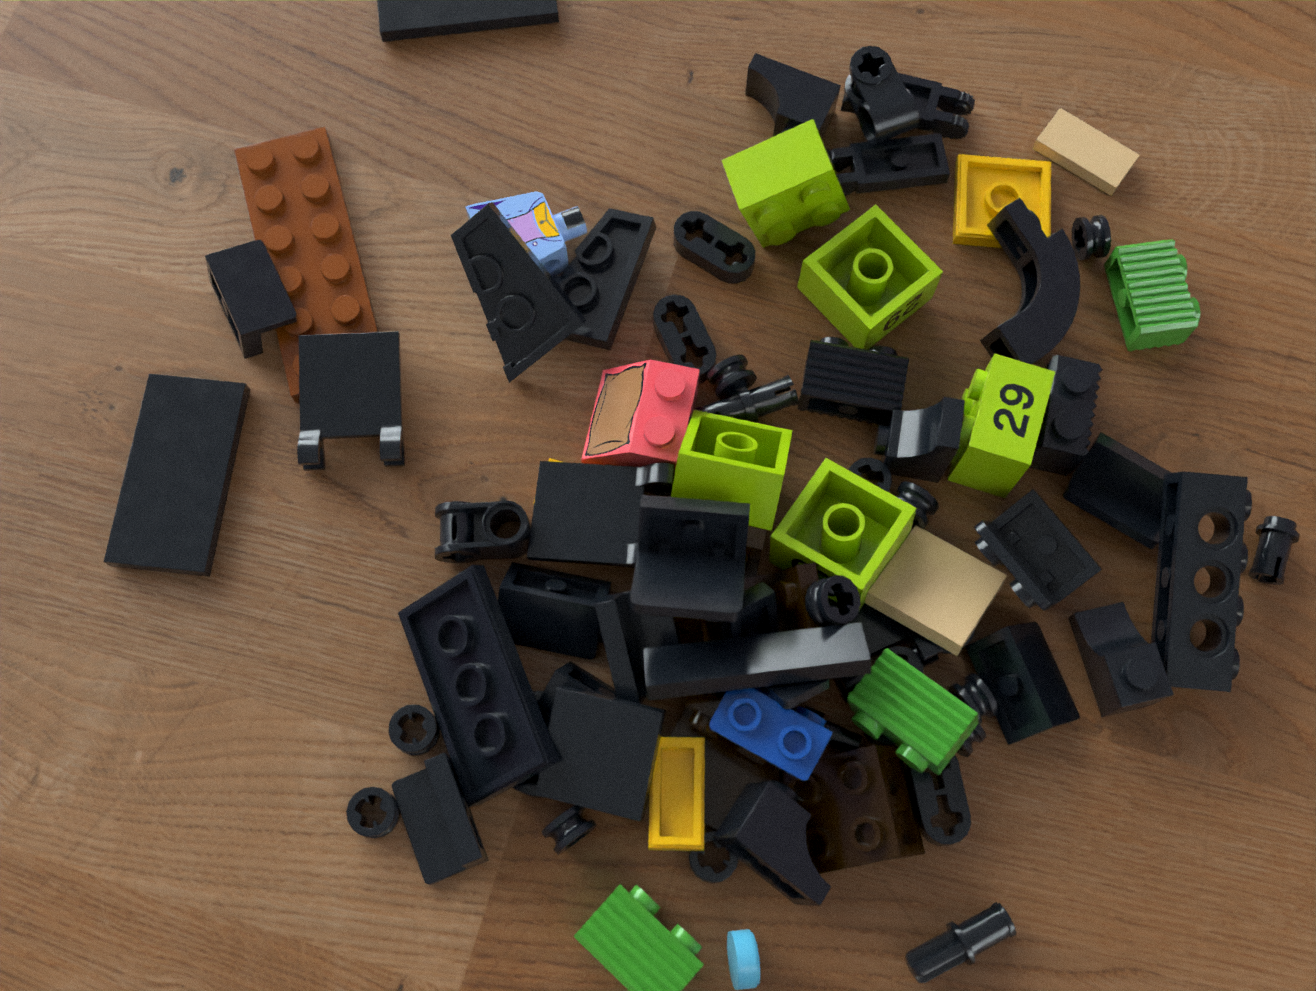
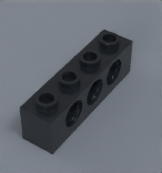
[1151,471,1252,692]

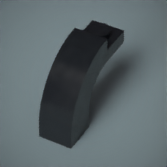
[980,198,1080,364]

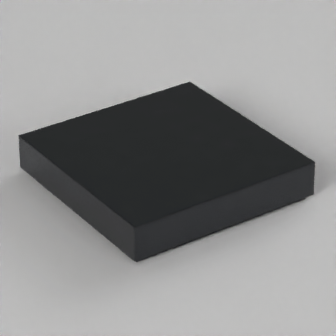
[535,685,666,821]

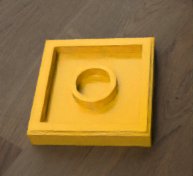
[953,154,1051,248]

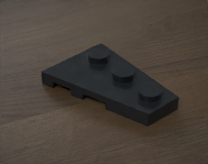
[451,202,587,383]
[553,208,657,350]

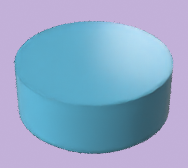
[727,929,760,990]

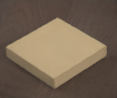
[864,525,1007,656]

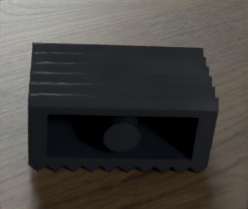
[797,337,909,426]
[1029,355,1103,476]

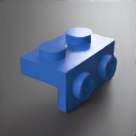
[709,687,833,781]

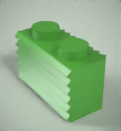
[1104,239,1200,352]
[847,648,978,775]
[574,884,704,991]

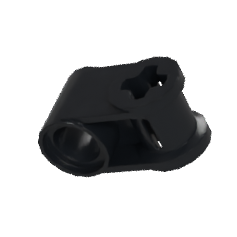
[844,46,919,145]
[435,500,531,563]

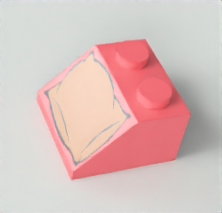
[581,360,700,474]

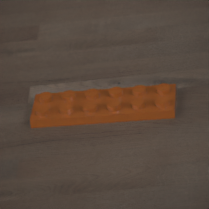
[234,127,379,403]

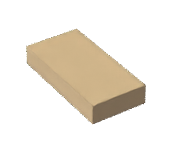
[1032,108,1140,196]

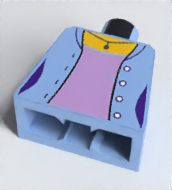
[466,191,587,277]

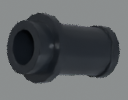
[1249,516,1300,585]

